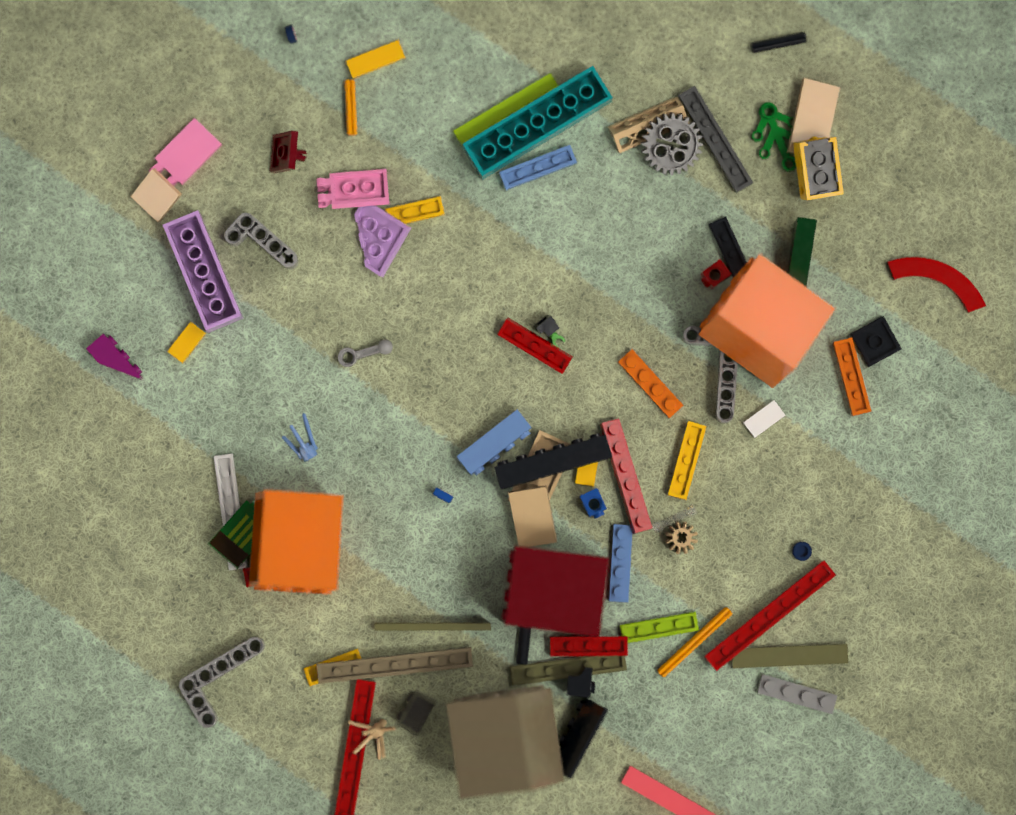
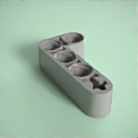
[224,213,299,270]

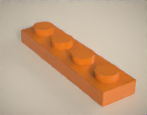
[833,337,871,416]
[618,349,684,418]

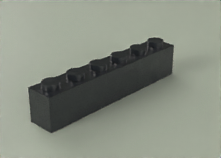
[494,433,612,490]

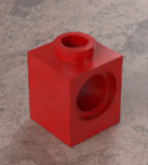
[701,259,732,290]

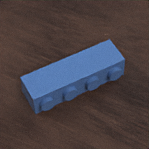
[456,409,531,476]

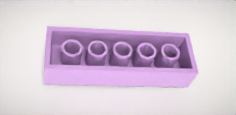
[163,210,244,333]

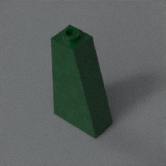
[787,217,817,287]

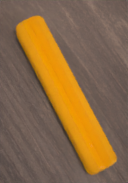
[345,79,357,136]

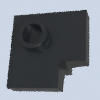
[567,667,595,697]

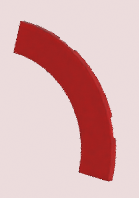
[887,257,986,313]

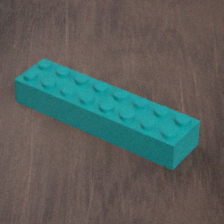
[462,66,613,180]

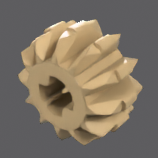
[665,522,698,554]

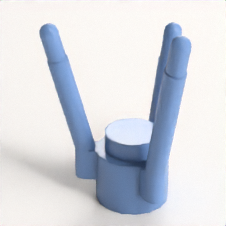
[282,413,318,462]

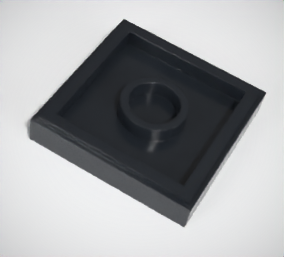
[850,316,902,367]

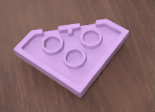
[354,205,411,277]

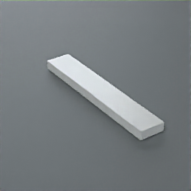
[214,453,248,570]

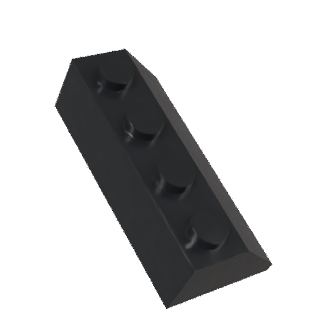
[559,698,608,779]

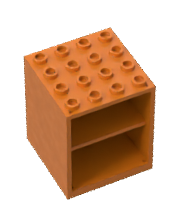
[698,254,835,388]
[249,490,343,594]

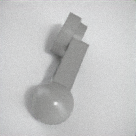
[338,339,393,367]

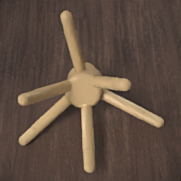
[348,719,396,760]

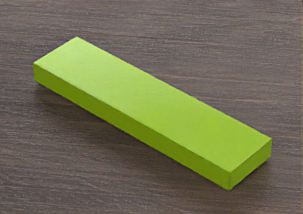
[620,611,699,643]

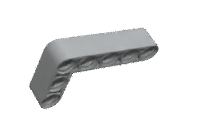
[683,326,737,424]
[179,637,265,728]

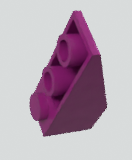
[86,334,143,380]

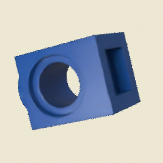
[579,488,607,519]

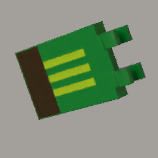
[208,499,255,569]

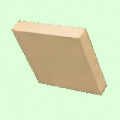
[131,168,182,222]

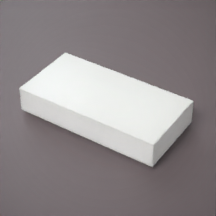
[743,400,785,438]

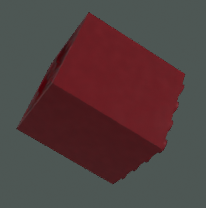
[502,546,609,637]

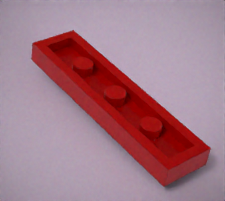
[497,317,573,374]
[550,636,628,656]

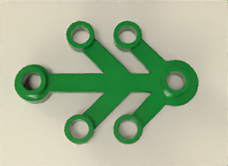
[751,102,796,172]

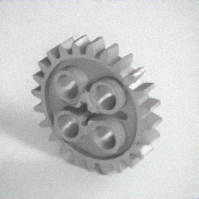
[641,113,703,175]

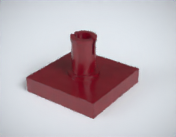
[270,130,307,173]

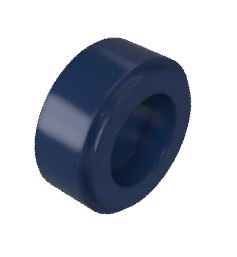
[285,24,298,44]
[792,542,812,561]

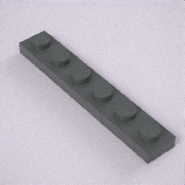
[678,86,753,193]

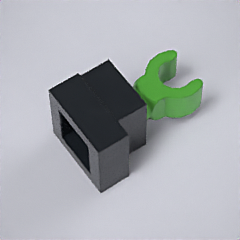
[533,315,565,347]

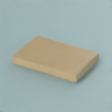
[508,485,557,547]

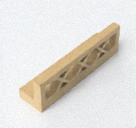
[608,97,689,153]

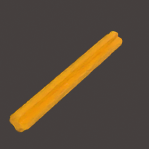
[657,607,733,678]

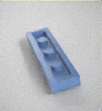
[499,145,577,191]
[609,524,632,602]

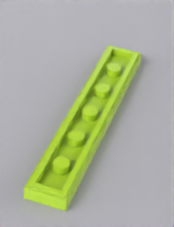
[453,73,558,147]

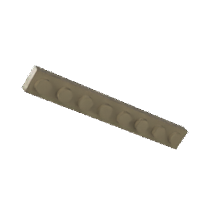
[317,647,473,684]

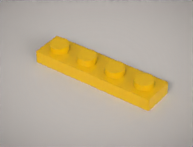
[668,421,707,500]

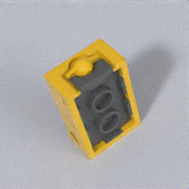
[793,136,844,200]

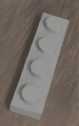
[757,674,837,714]

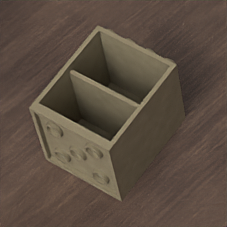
[446,685,564,799]

